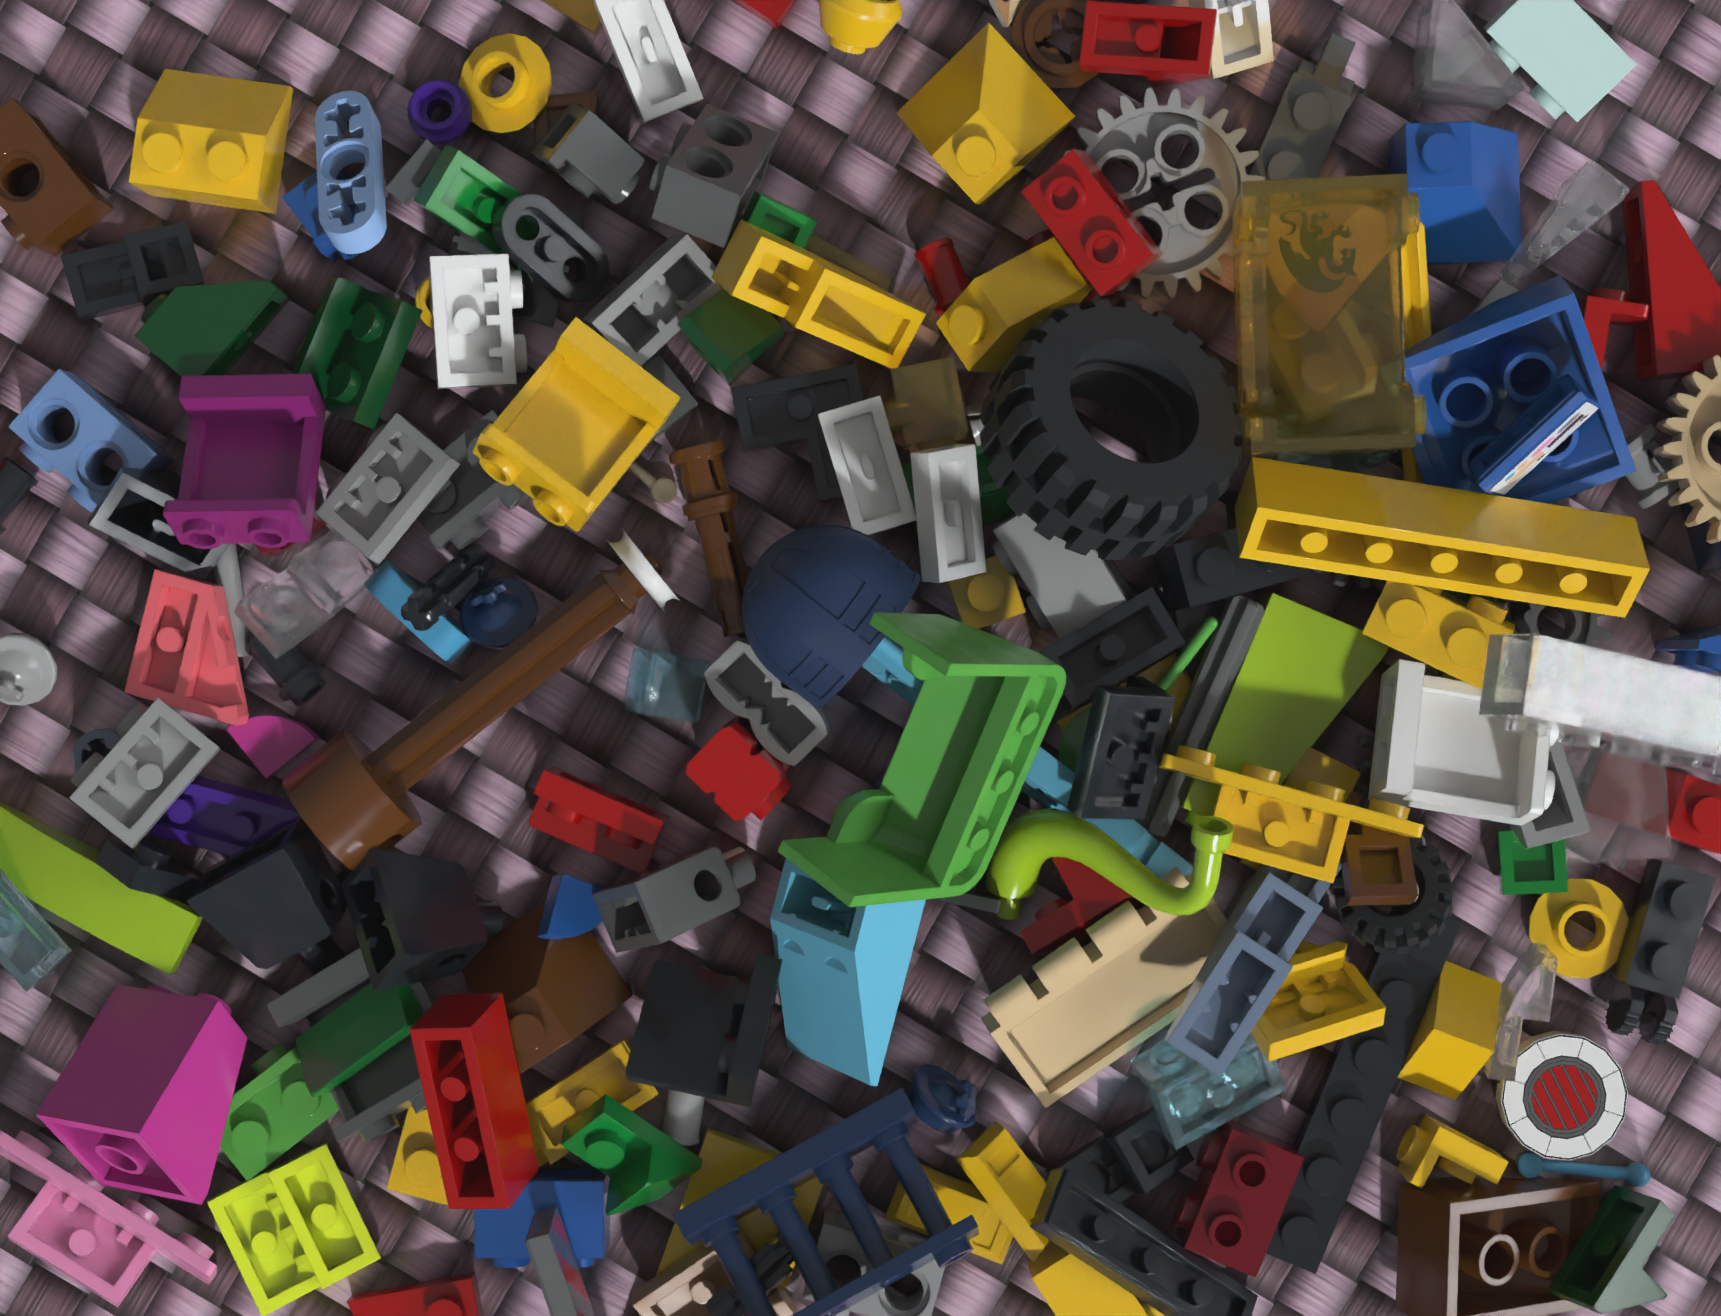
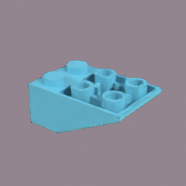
[770,858,926,1086]

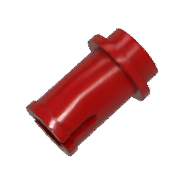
[914,238,970,316]

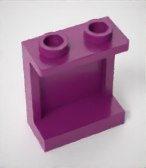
[163,374,326,549]

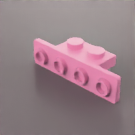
[0,1130,217,1307]

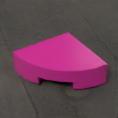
[226,715,320,779]

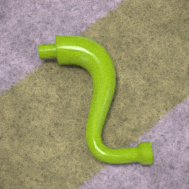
[985,808,1233,920]

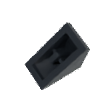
[88,467,229,581]

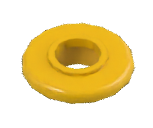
[458,33,552,134]
[1529,878,1629,979]

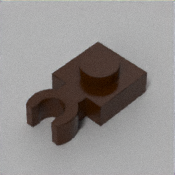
[1340,792,1418,906]

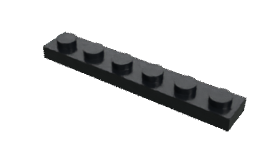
[1266,901,1462,1274]

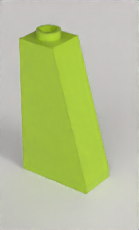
[1180,592,1389,825]

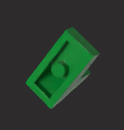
[413,145,530,269]
[561,1094,702,1216]

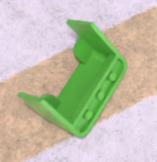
[778,612,1066,907]

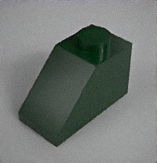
[134,280,292,377]
[677,289,784,387]

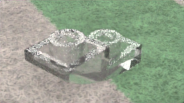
[234,529,379,659]

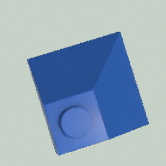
[1389,121,1522,265]

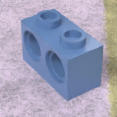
[8,369,174,512]

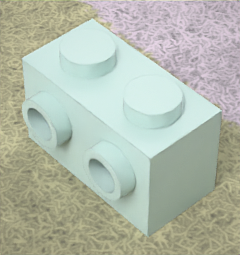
[1483,0,1637,122]

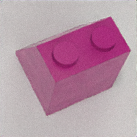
[36,984,248,1205]

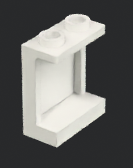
[1368,659,1561,826]

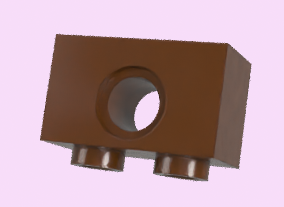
[0,97,114,257]

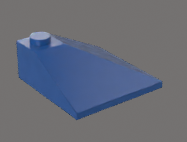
[1380,275,1636,504]

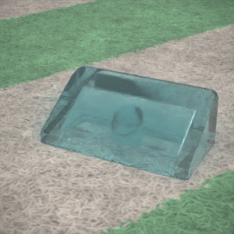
[0,869,72,992]

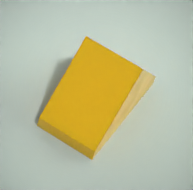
[1397,961,1501,1100]

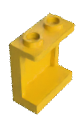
[472,317,681,533]

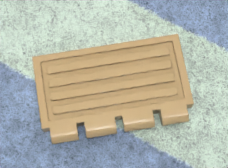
[981,867,1228,1108]

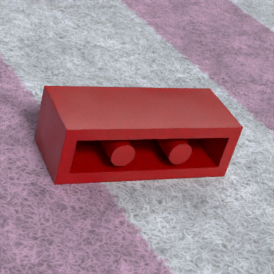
[409,992,539,1209]

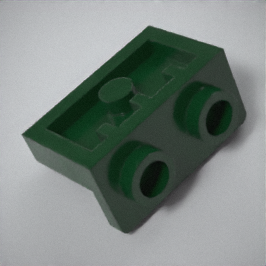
[291,276,423,429]

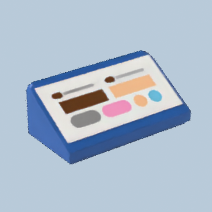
[1469,373,1600,496]

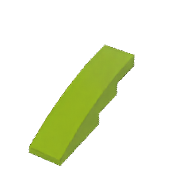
[0,802,203,975]

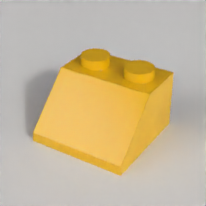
[129,69,293,214]

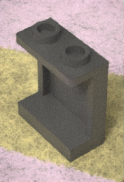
[266,948,432,1144]

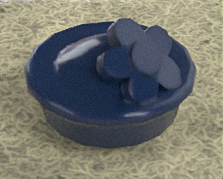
[460,577,538,650]
[907,1064,978,1134]

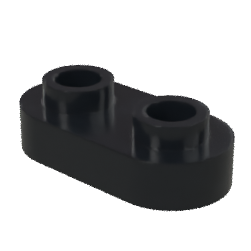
[492,194,610,302]

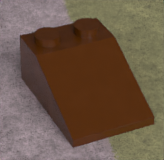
[1396,1177,1600,1316]

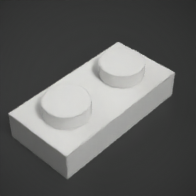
[593,0,704,124]
[818,395,916,536]
[910,444,986,583]

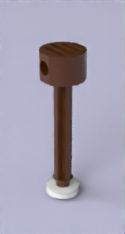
[282,528,681,870]

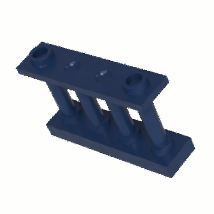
[672,1088,979,1316]

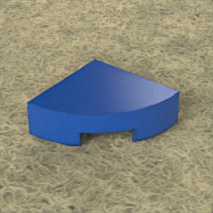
[537,873,604,940]

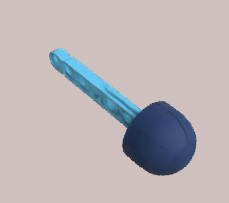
[742,525,1193,878]

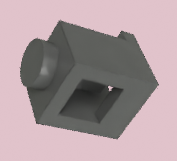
[532,102,646,204]

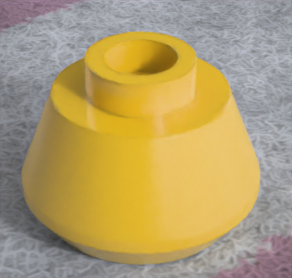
[819,0,903,54]

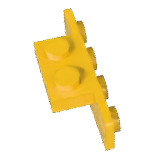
[1158,745,1424,883]

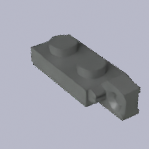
[1247,32,1356,203]

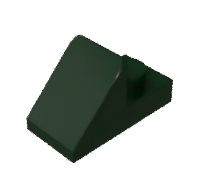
[1548,1185,1675,1314]

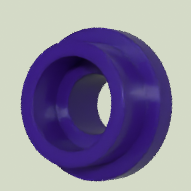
[407,80,472,144]

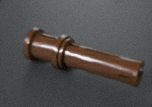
[668,440,749,637]

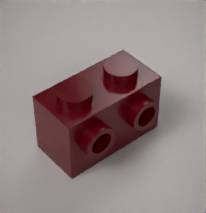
[1173,1117,1304,1277]

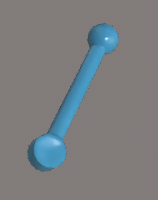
[1515,1150,1651,1187]

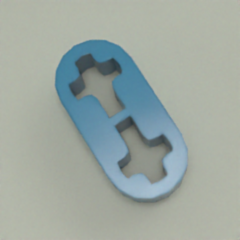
[364,560,473,665]

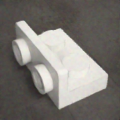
[429,254,527,389]

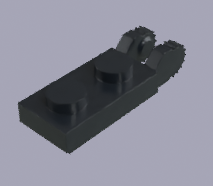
[1605,858,1716,1045]

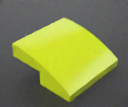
[207,1143,381,1316]

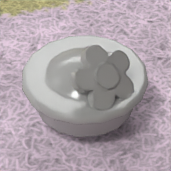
[0,633,57,706]

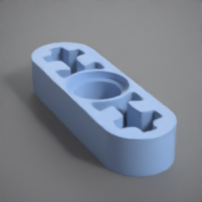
[315,91,387,254]

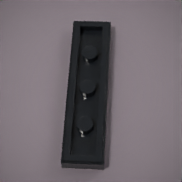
[1030,1166,1258,1316]

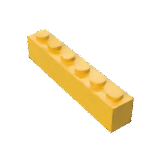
[1235,457,1650,618]

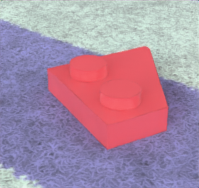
[124,569,249,726]

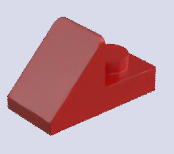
[1079,1,1217,86]
[1020,857,1144,957]

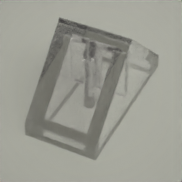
[1409,0,1524,110]

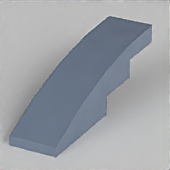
[1164,859,1342,1077]

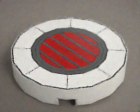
[1495,1030,1628,1161]

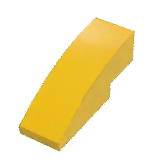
[711,219,926,370]

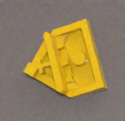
[1250,940,1386,1062]

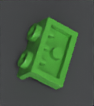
[220,1042,340,1182]

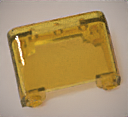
[1232,174,1426,459]

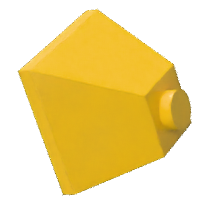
[896,22,1076,206]

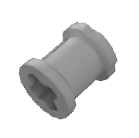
[1625,424,1679,509]

